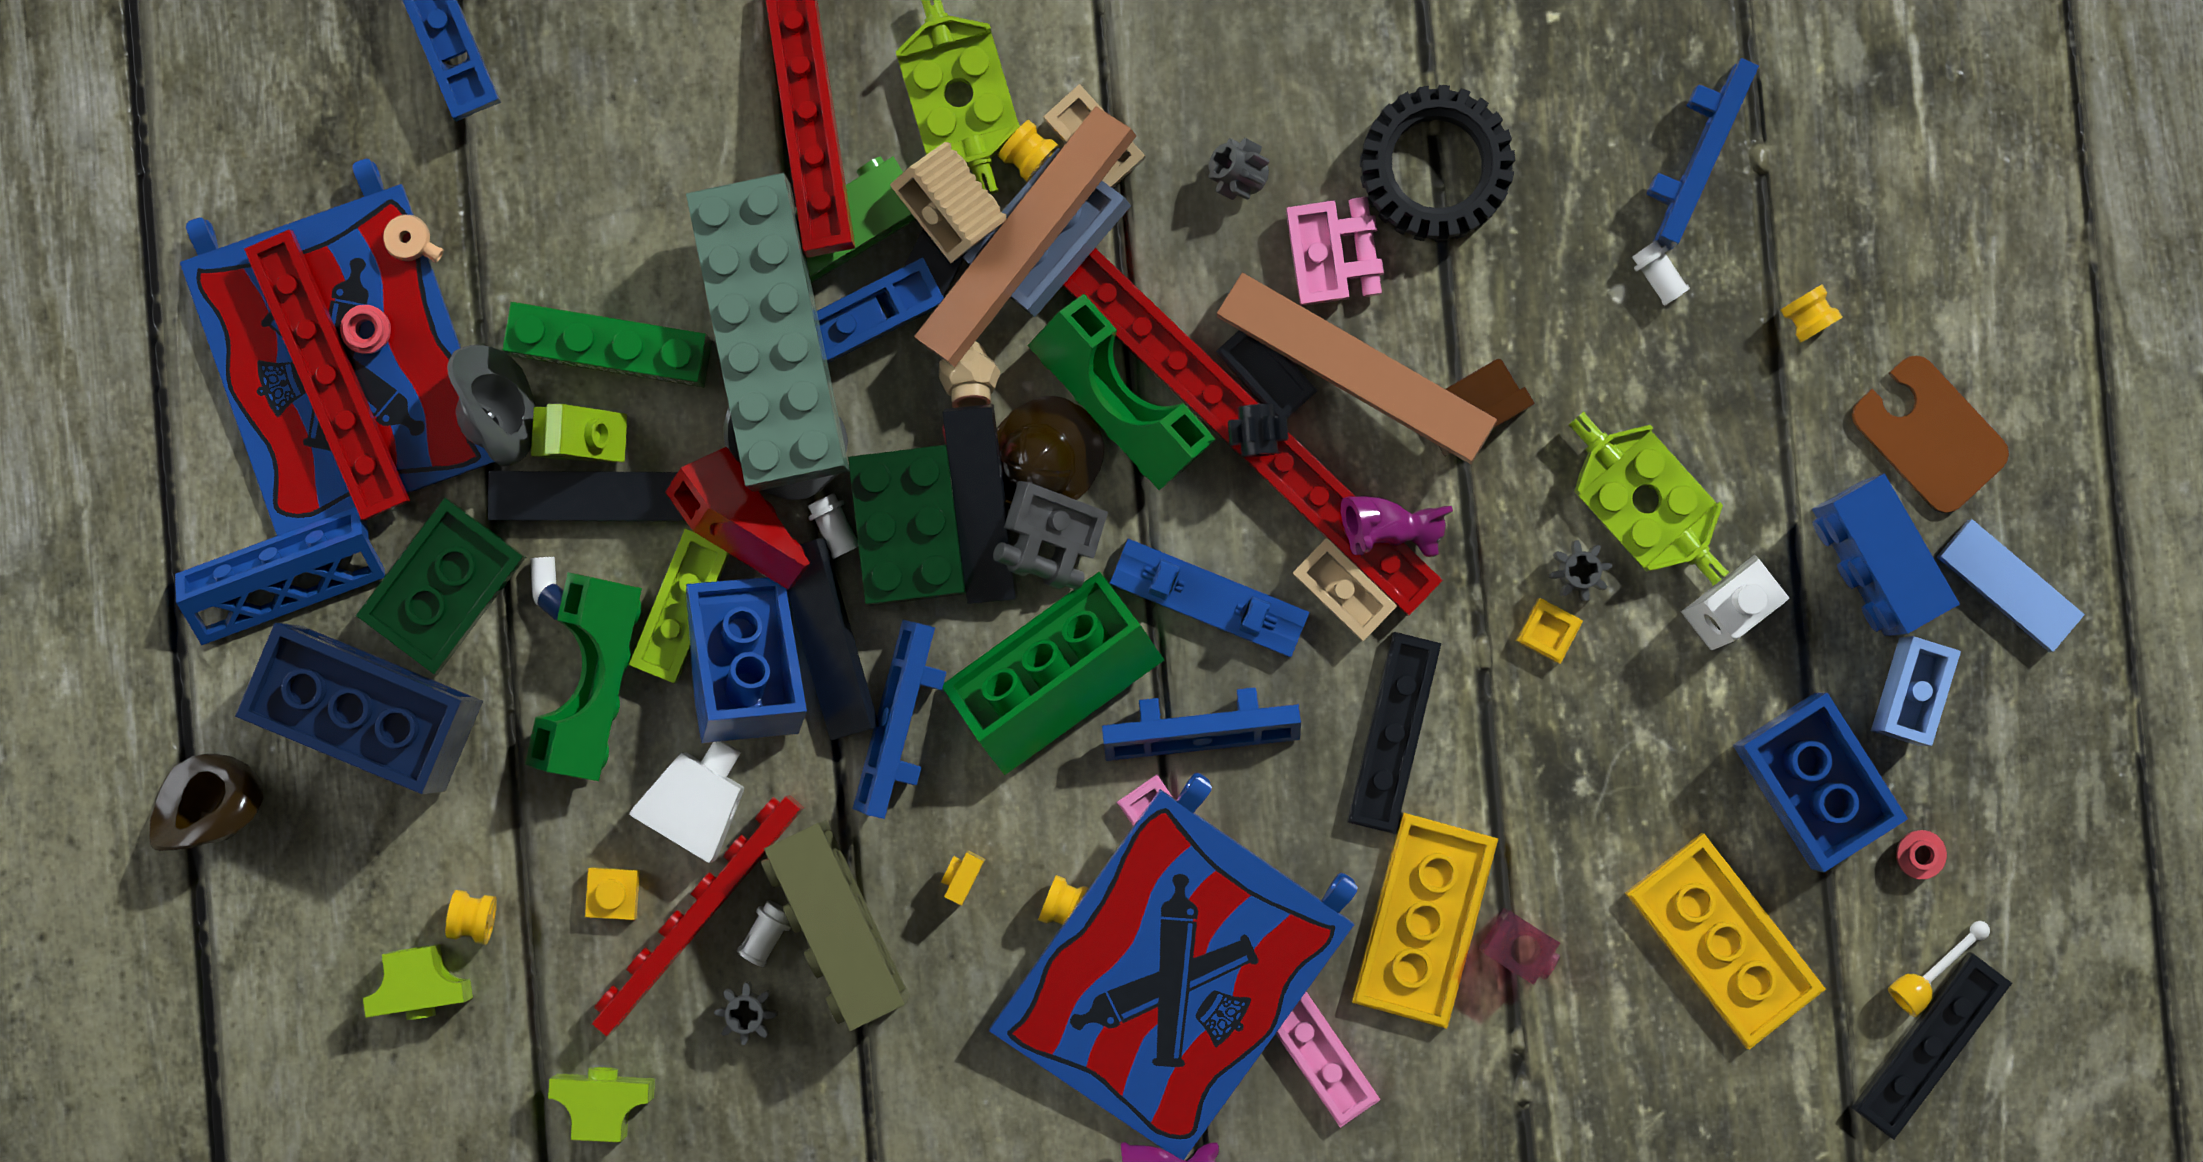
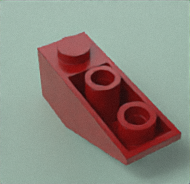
[665,446,810,589]

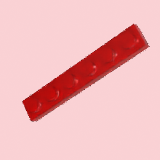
[766,0,855,258]
[244,229,410,521]
[592,795,805,1037]

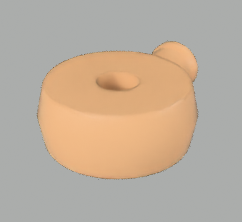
[383,215,444,263]

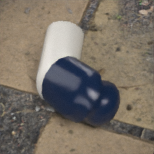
[530,557,564,620]

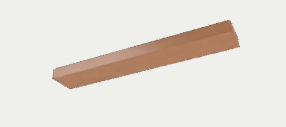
[914,106,1136,368]
[1217,272,1497,464]

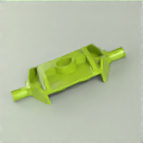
[895,0,1020,195]
[1568,411,1729,586]

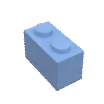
[1871,636,1961,746]

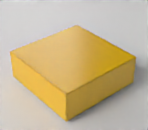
[1516,598,1583,664]

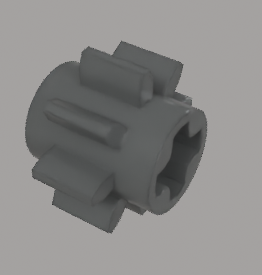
[1208,138,1269,200]
[1548,540,1612,602]
[714,981,778,1045]

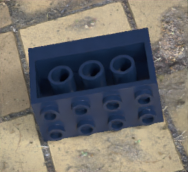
[235,623,483,794]

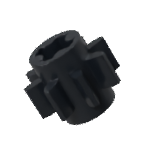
[1228,404,1289,457]

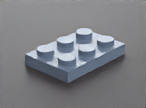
[962,148,1131,317]

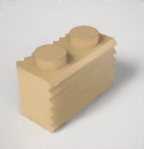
[890,142,1006,263]

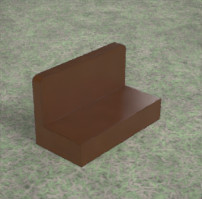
[1439,359,1535,457]

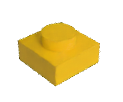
[941,850,985,906]
[585,867,640,920]

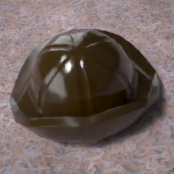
[997,396,1104,509]
[149,754,264,851]

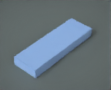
[1937,519,2085,652]

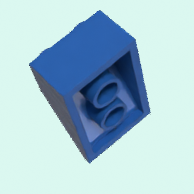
[686,577,807,743]

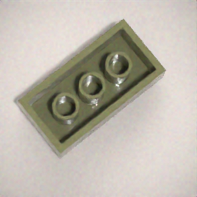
[761,819,910,1031]

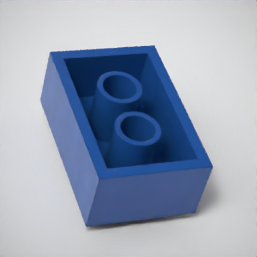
[1812,473,1960,636]
[1733,692,1908,872]

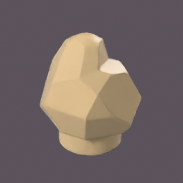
[939,341,1000,408]

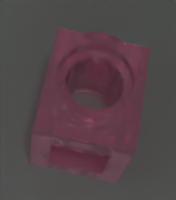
[1478,908,1560,985]

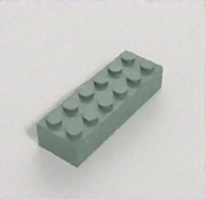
[686,173,850,492]

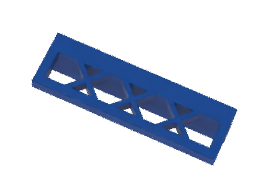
[175,507,385,645]

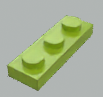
[629,529,730,684]

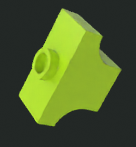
[531,404,627,463]
[363,944,473,1020]
[548,1067,655,1142]

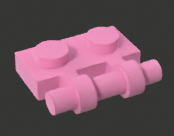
[1286,197,1384,306]

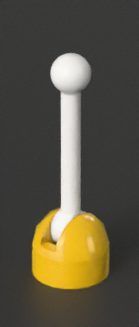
[1888,921,1990,1017]

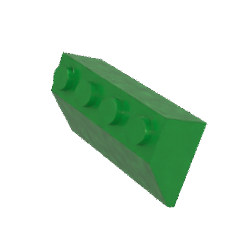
[943,571,1164,775]

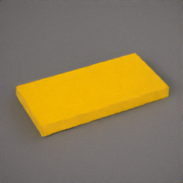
[1351,812,1498,1029]
[1625,833,1826,1050]

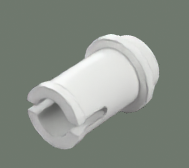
[1632,240,1690,306]
[808,493,859,559]
[737,900,791,967]

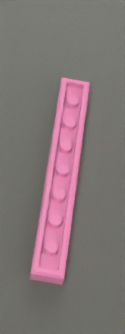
[1117,774,1381,1128]

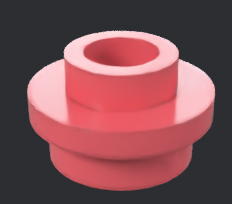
[340,305,391,354]
[1896,830,1947,879]

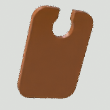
[1852,355,2009,513]

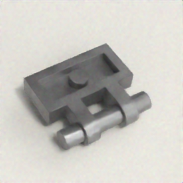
[993,481,1108,590]

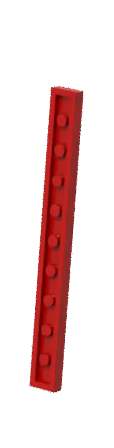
[1062,248,1443,616]

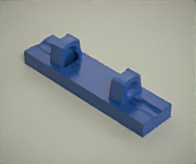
[403,0,501,121]
[1646,58,1759,250]
[817,258,944,363]
[1109,539,1309,658]
[852,620,946,819]
[1102,687,1301,761]

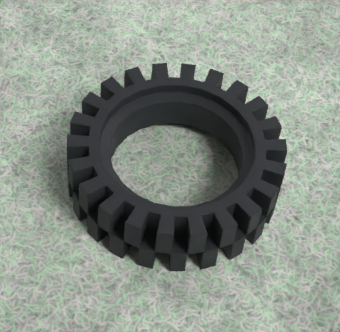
[1360,85,1515,242]

